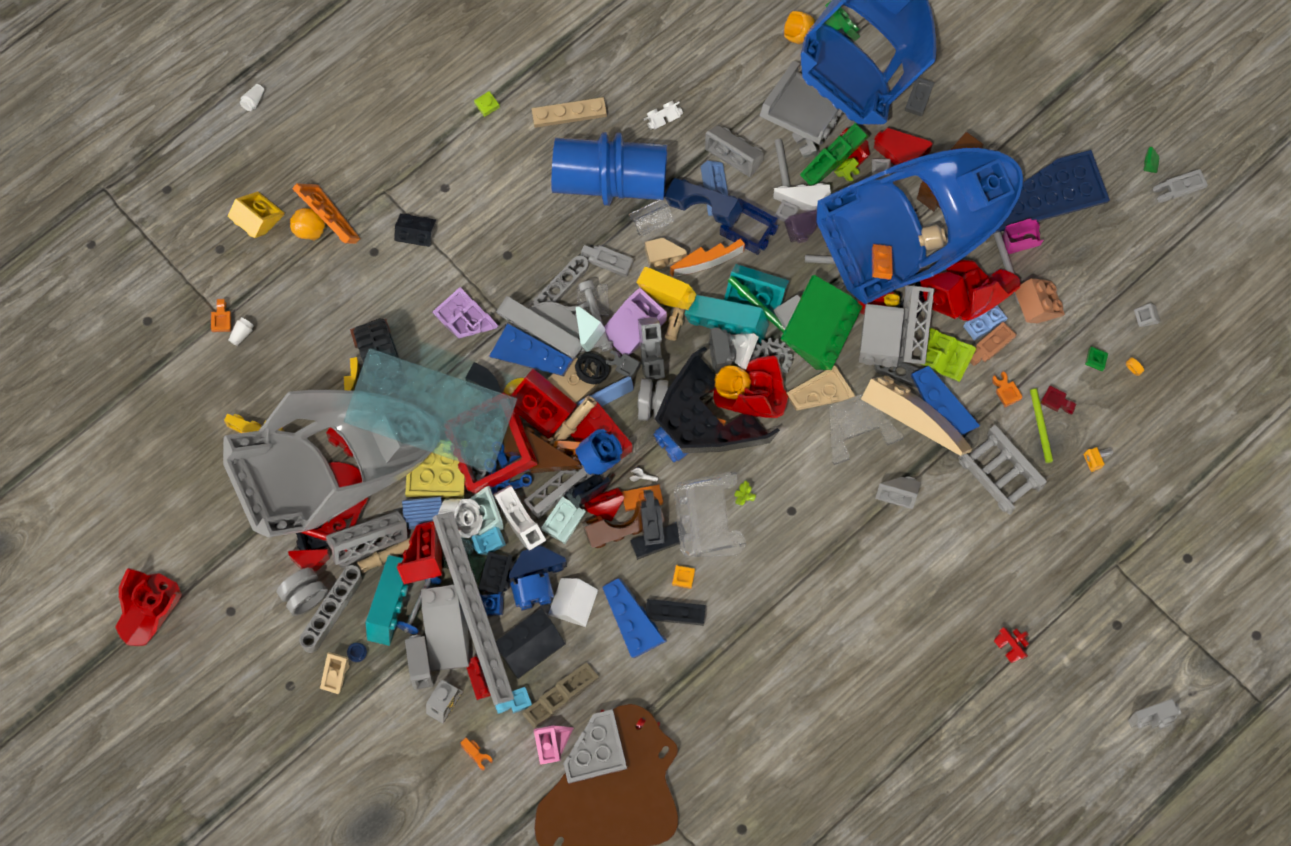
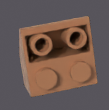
[1015,278,1065,324]

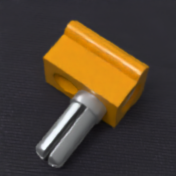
[1083,447,1113,472]

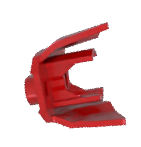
[946,260,1021,321]
[713,356,788,418]
[115,568,182,646]

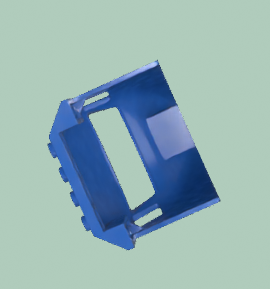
[800,0,936,124]
[816,148,1023,304]

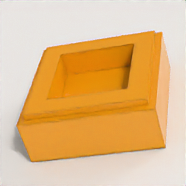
[672,565,695,589]

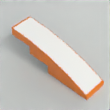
[670,238,745,277]

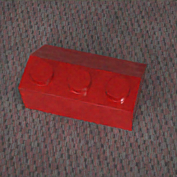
[510,369,577,439]
[571,401,632,459]

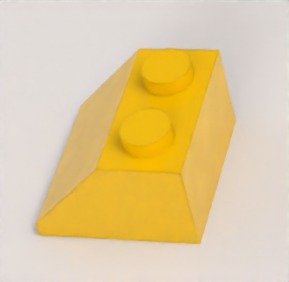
[228,191,285,238]

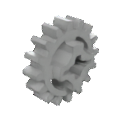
[751,338,792,374]

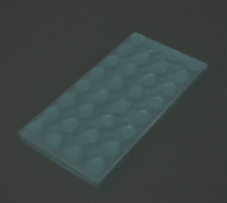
[343,348,517,473]

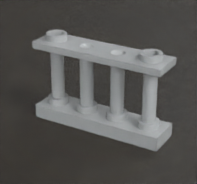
[958,425,1047,515]

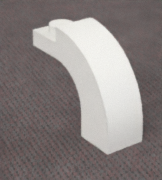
[494,485,546,550]

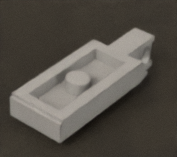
[581,245,634,277]

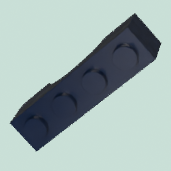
[664,178,742,227]

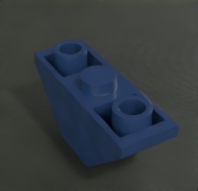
[509,546,567,584]

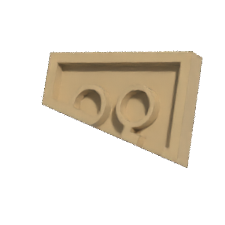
[787,366,855,411]

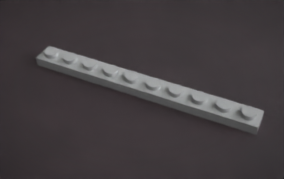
[432,512,514,705]

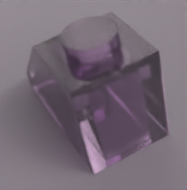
[784,210,818,243]

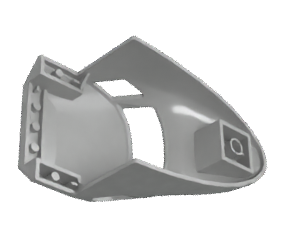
[223,390,441,538]

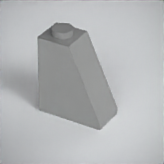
[405,635,434,690]

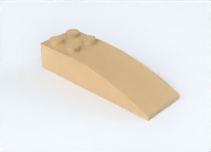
[861,375,972,456]

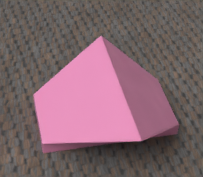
[534,725,574,765]

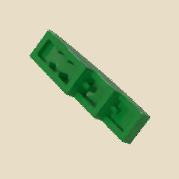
[800,123,869,186]

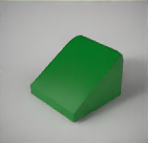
[1143,147,1160,173]

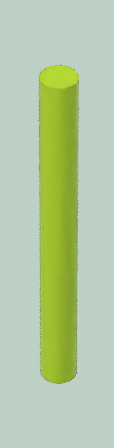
[1030,389,1053,463]

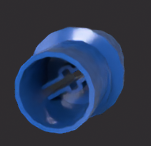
[551,132,667,206]

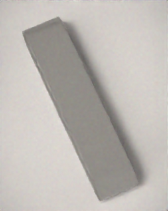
[496,296,582,360]
[299,565,362,653]

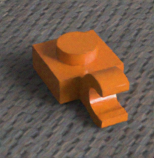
[211,299,231,332]
[460,738,493,771]

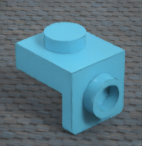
[472,527,506,555]

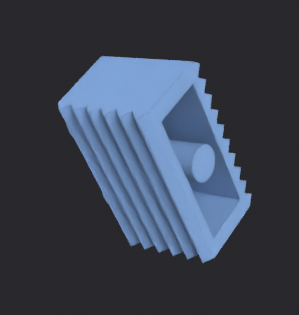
[402,496,442,529]

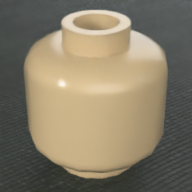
[918,224,947,251]

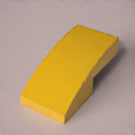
[344,357,360,391]

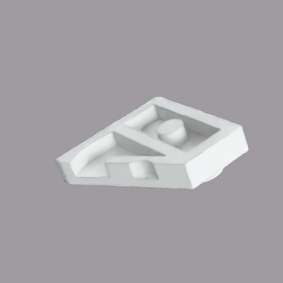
[729,333,759,369]

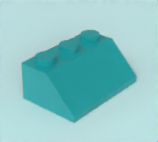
[724,264,789,320]

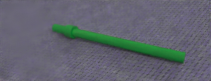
[728,276,785,333]

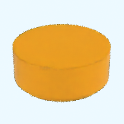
[1126,357,1144,376]

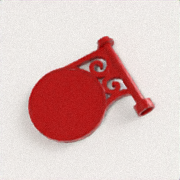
[300,462,368,552]

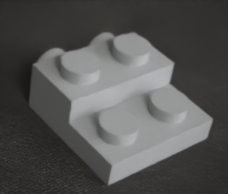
[1128,698,1181,729]

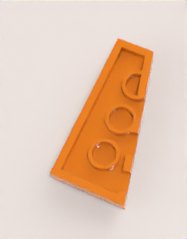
[292,183,361,244]

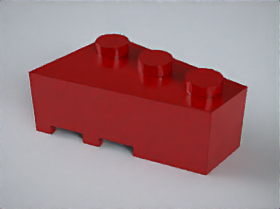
[397,521,442,584]

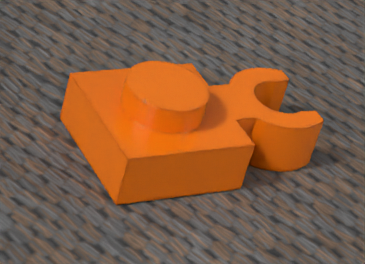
[992,371,1023,408]

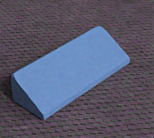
[701,161,728,216]
[577,376,633,407]

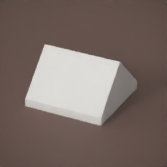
[548,578,598,627]

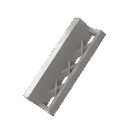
[898,286,934,364]
[523,467,594,519]
[326,511,407,565]

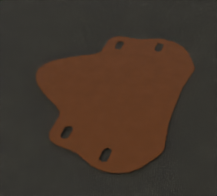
[534,704,678,846]

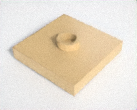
[547,357,599,404]

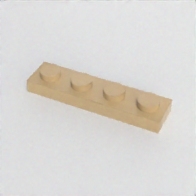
[532,97,607,128]

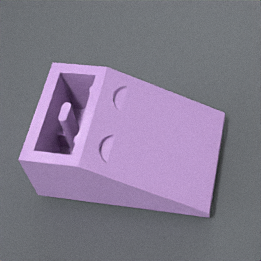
[604,288,667,355]

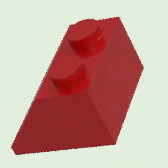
[920,272,970,319]

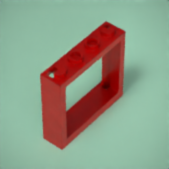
[444,392,538,494]

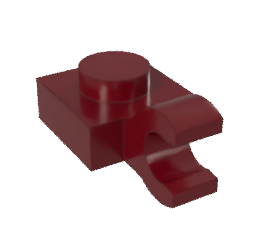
[1041,386,1077,415]

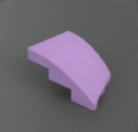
[432,287,498,339]

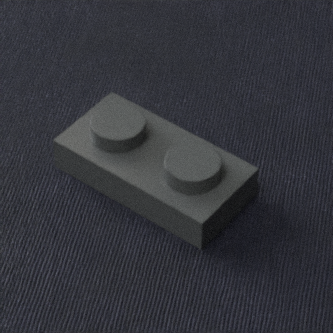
[905,77,934,116]

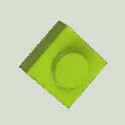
[474,91,500,117]

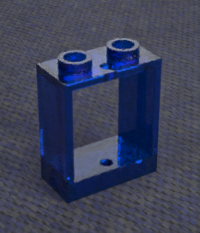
[719,198,778,255]

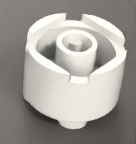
[438,499,483,538]

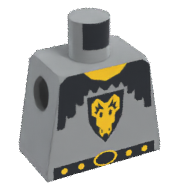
[426,679,463,724]

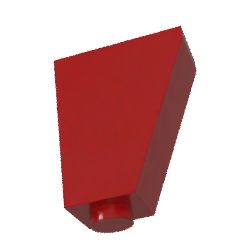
[873,128,933,166]

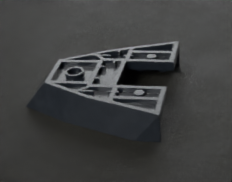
[655,347,780,453]

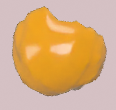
[784,11,815,44]
[290,208,325,241]
[714,365,751,399]

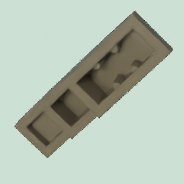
[522,662,599,729]

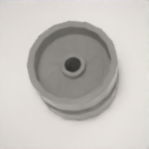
[637,379,669,421]
[276,568,328,616]

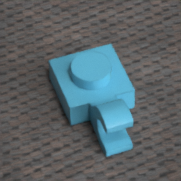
[495,687,532,714]

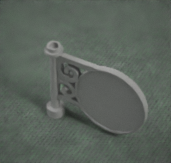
[517,280,614,354]

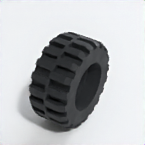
[353,318,407,395]

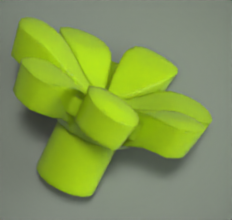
[734,481,756,505]

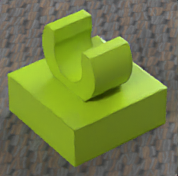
[834,158,859,181]

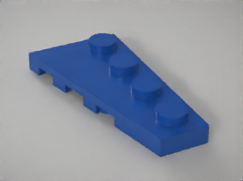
[489,323,573,376]
[911,366,980,435]
[602,578,667,658]

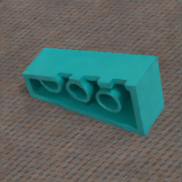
[685,295,769,344]

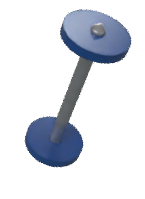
[396,577,441,635]

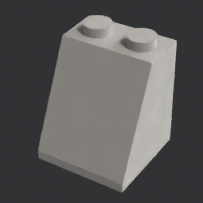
[859,304,904,367]

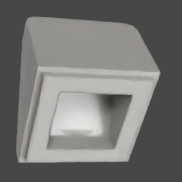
[1134,303,1161,327]

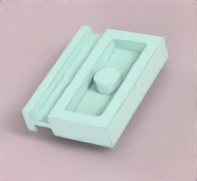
[541,496,586,544]

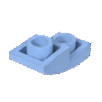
[963,305,1008,341]

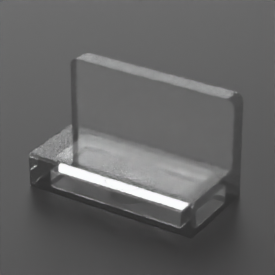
[628,200,674,237]

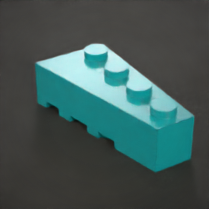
[366,555,408,646]

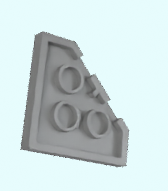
[563,709,627,784]

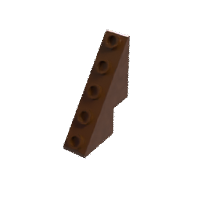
[503,417,582,473]

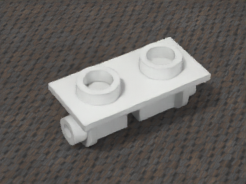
[644,101,683,130]

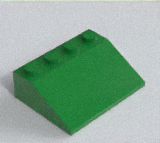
[781,275,862,370]

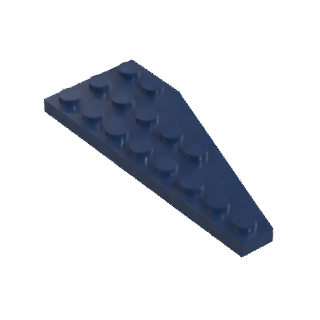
[993,150,1110,234]

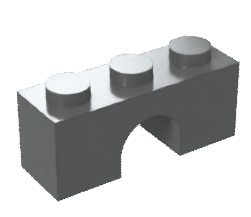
[638,317,665,379]

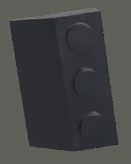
[495,608,566,679]

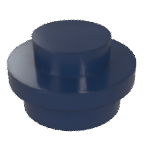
[347,643,367,662]

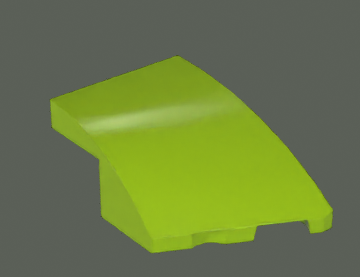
[921,326,977,382]

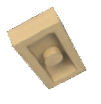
[320,652,349,694]

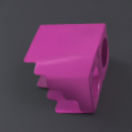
[1002,218,1044,254]

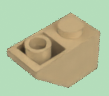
[645,238,687,270]

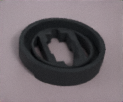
[575,353,609,385]

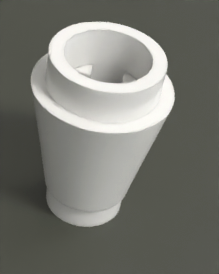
[240,84,265,111]
[228,317,254,346]

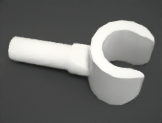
[630,468,658,482]

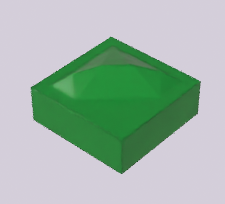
[1085,346,1108,371]

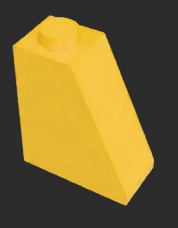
[636,267,697,310]

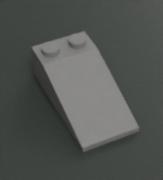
[421,585,469,671]

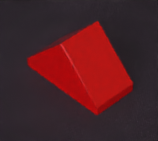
[288,549,330,573]

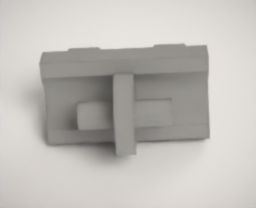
[792,133,823,158]

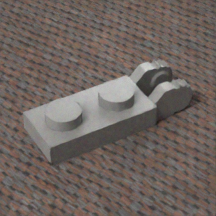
[1153,169,1208,203]

